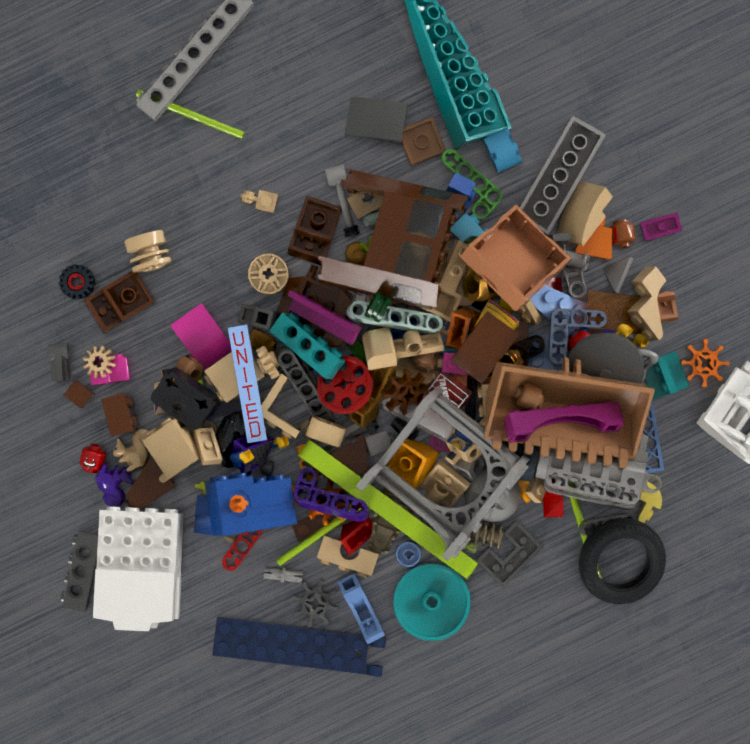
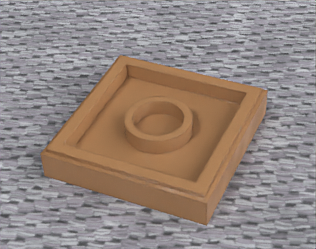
[402,116,446,166]

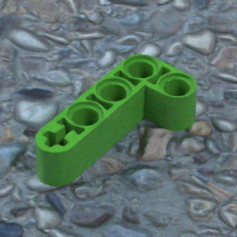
[441,149,502,221]

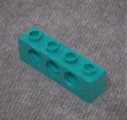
[269,312,346,379]

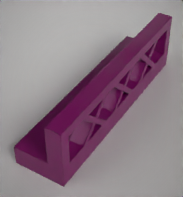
[288,290,362,345]

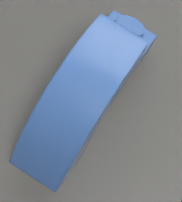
[337,574,385,644]

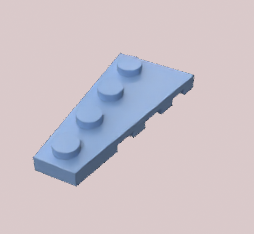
[531,285,588,337]

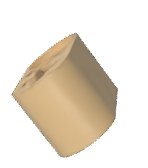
[306,416,347,447]

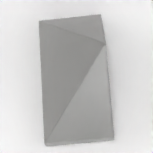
[603,257,633,295]

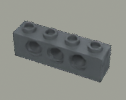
[60,531,98,612]

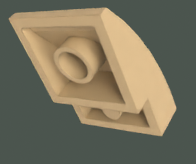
[557,181,613,246]

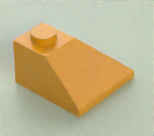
[387,439,439,489]

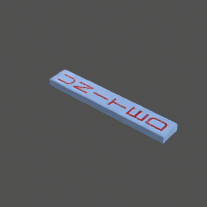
[228,325,267,443]

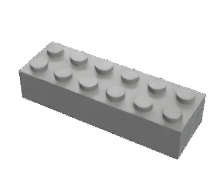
[519,116,606,235]

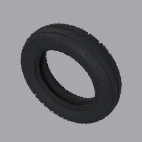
[579,519,666,604]

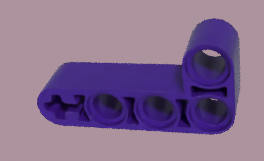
[294,467,368,522]

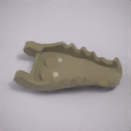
[368,487,413,554]

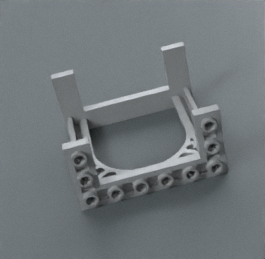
[356,386,530,561]

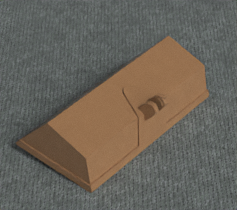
[484,357,655,468]

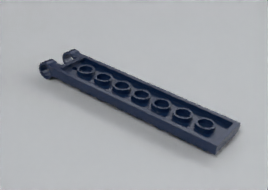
[212,617,386,677]

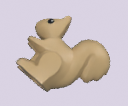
[113,429,149,473]

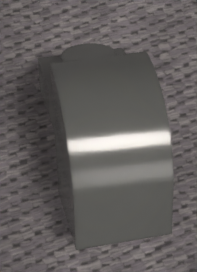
[238,304,278,330]

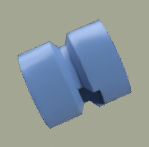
[396,540,421,567]

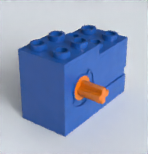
[204,473,297,536]

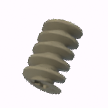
[468,518,504,550]

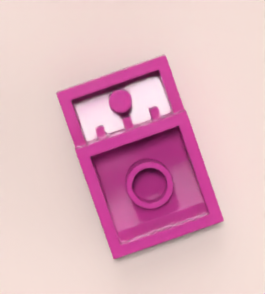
[170,303,232,372]

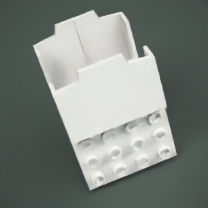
[93,507,184,631]

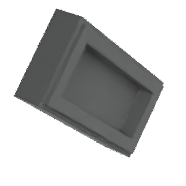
[546,233,571,243]

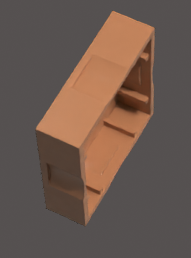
[460,205,572,311]

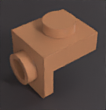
[657,291,678,323]

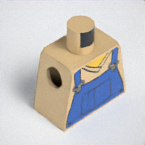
[446,428,482,465]

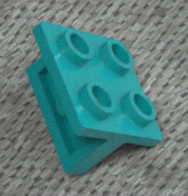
[645,351,689,399]

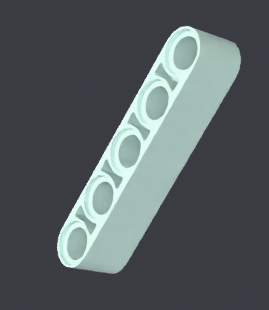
[346,301,443,334]

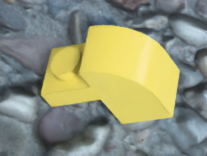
[636,482,662,523]

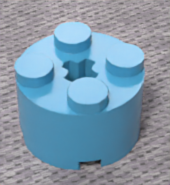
[482,127,523,173]

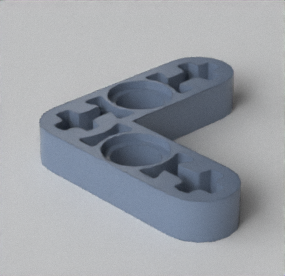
[548,308,607,364]

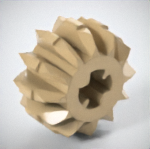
[83,346,116,378]

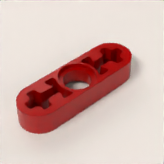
[222,530,262,571]

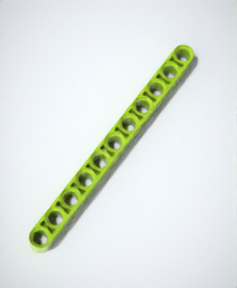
[298,440,478,579]

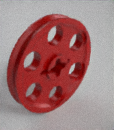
[317,356,374,414]

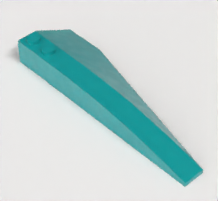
[405,0,512,149]

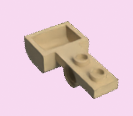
[415,240,468,322]
[362,327,444,370]

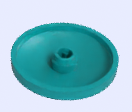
[393,563,471,641]

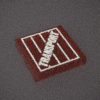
[419,370,473,423]

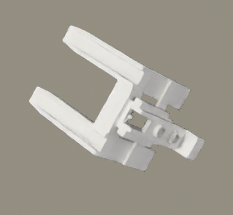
[697,361,750,464]

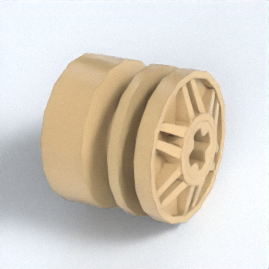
[124,230,172,273]
[248,254,290,295]

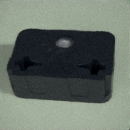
[151,367,218,430]

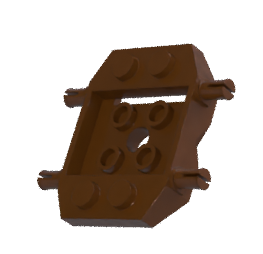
[276,264,358,359]

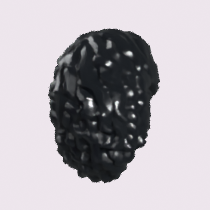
[216,411,246,468]

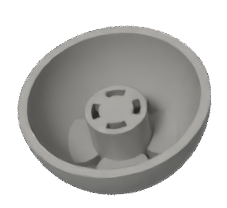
[464,467,521,522]

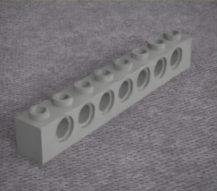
[136,0,254,122]

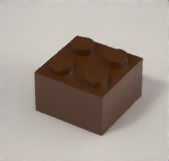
[101,393,140,437]

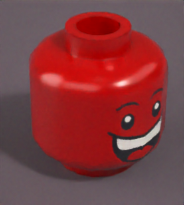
[79,443,106,473]

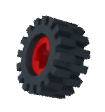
[59,264,95,299]

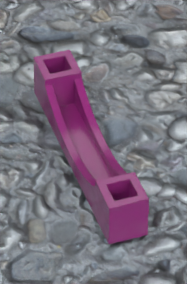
[504,401,624,443]

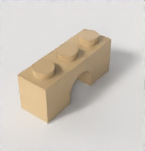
[317,535,379,578]

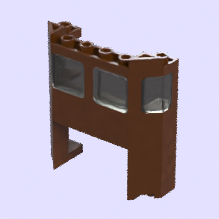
[318,169,468,310]

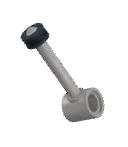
[325,164,360,237]

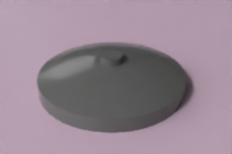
[568,333,644,384]

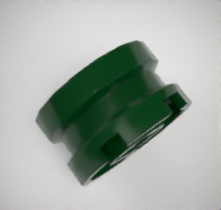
[364,291,391,323]

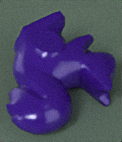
[95,463,134,507]

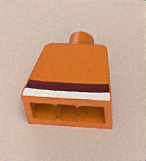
[446,307,481,349]

